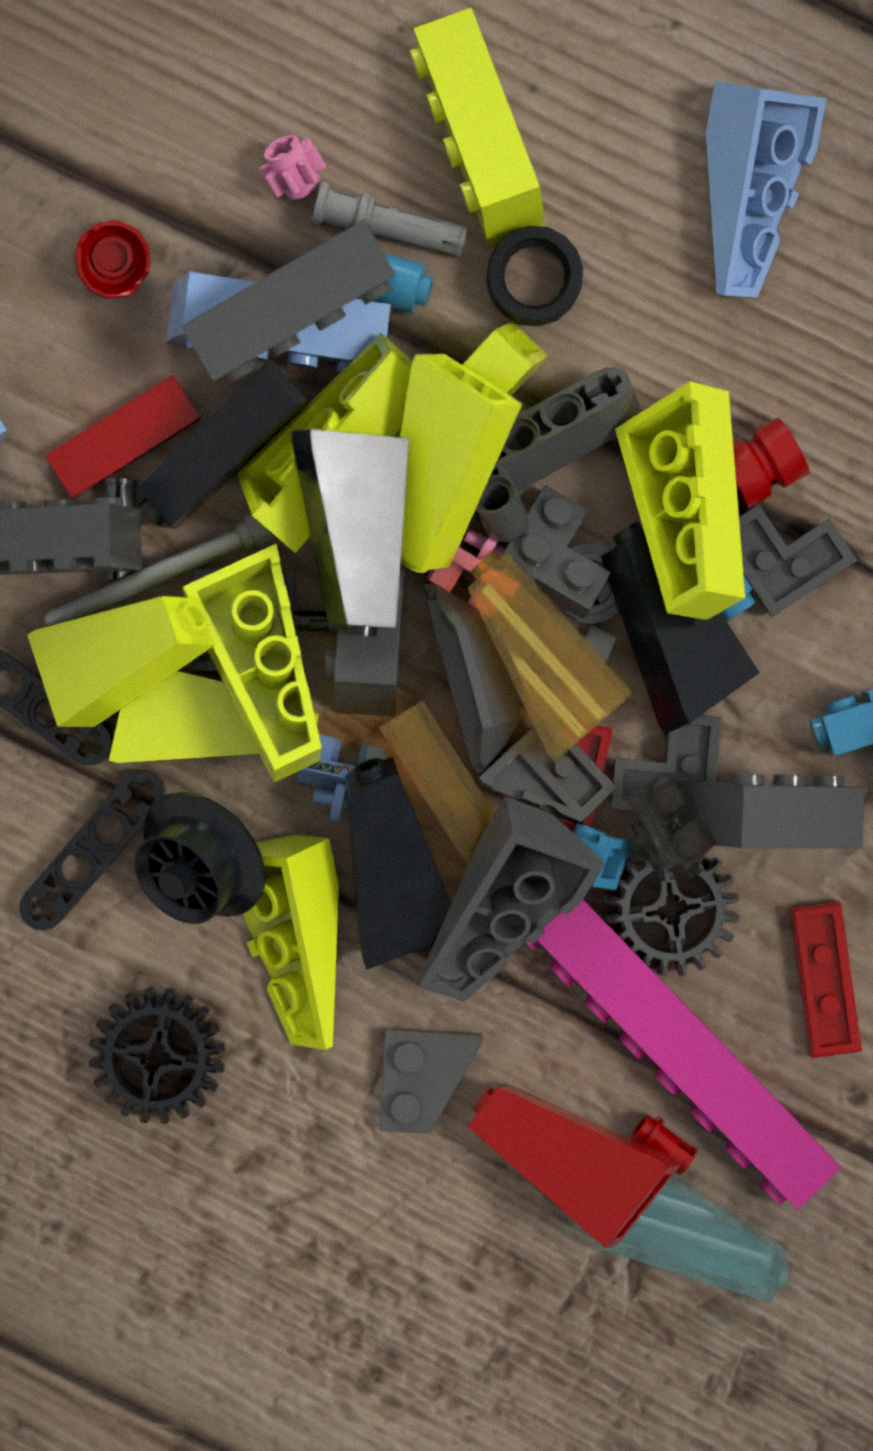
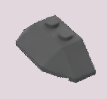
[423,583,528,779]

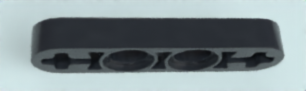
[0,648,114,765]
[20,770,166,931]

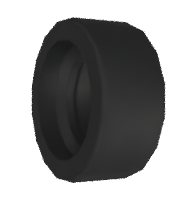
[486,226,583,326]

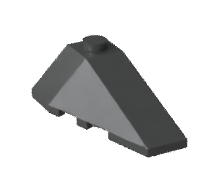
[418,796,604,1002]

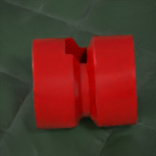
[733,417,810,510]

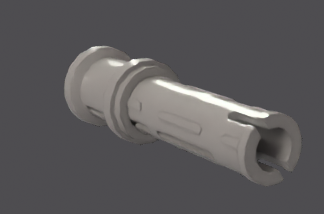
[311,181,468,257]

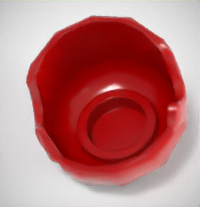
[73,220,151,299]

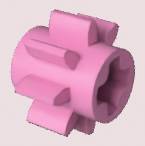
[259,135,326,200]

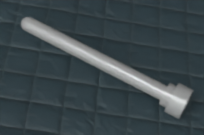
[44,511,276,627]

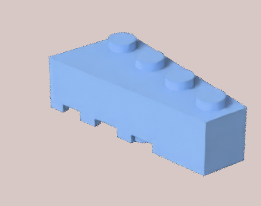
[166,272,391,373]

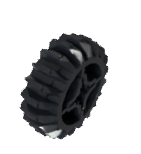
[89,986,226,1124]

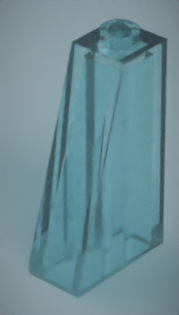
[594,1174,791,1303]

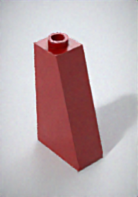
[467,1086,681,1248]

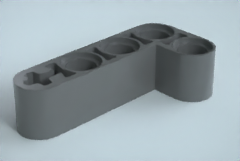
[474,367,642,542]

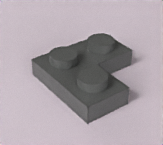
[496,485,611,619]
[739,504,858,617]
[610,715,722,815]

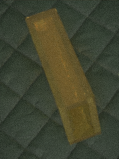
[468,550,633,762]
[379,700,495,866]

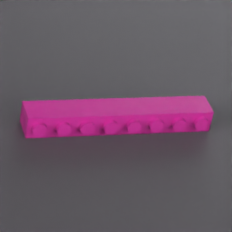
[526,899,841,1210]

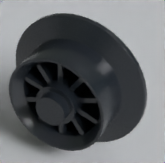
[134,792,266,924]

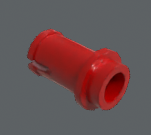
[630,1114,698,1175]

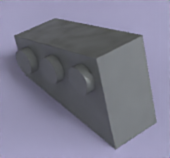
[325,564,406,717]
[678,773,865,848]

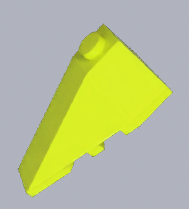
[243,835,339,1050]

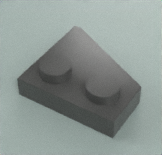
[475,713,617,824]
[380,1028,482,1134]

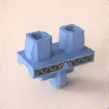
[297,734,388,823]

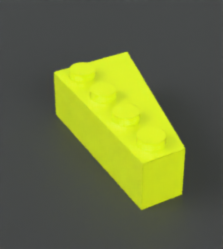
[409,8,545,247]
[237,333,412,553]

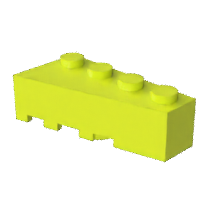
[615,381,745,620]
[183,544,322,783]

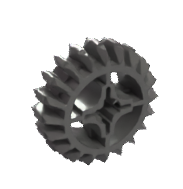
[603,840,740,977]

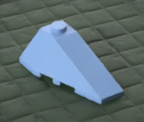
[706,81,827,298]

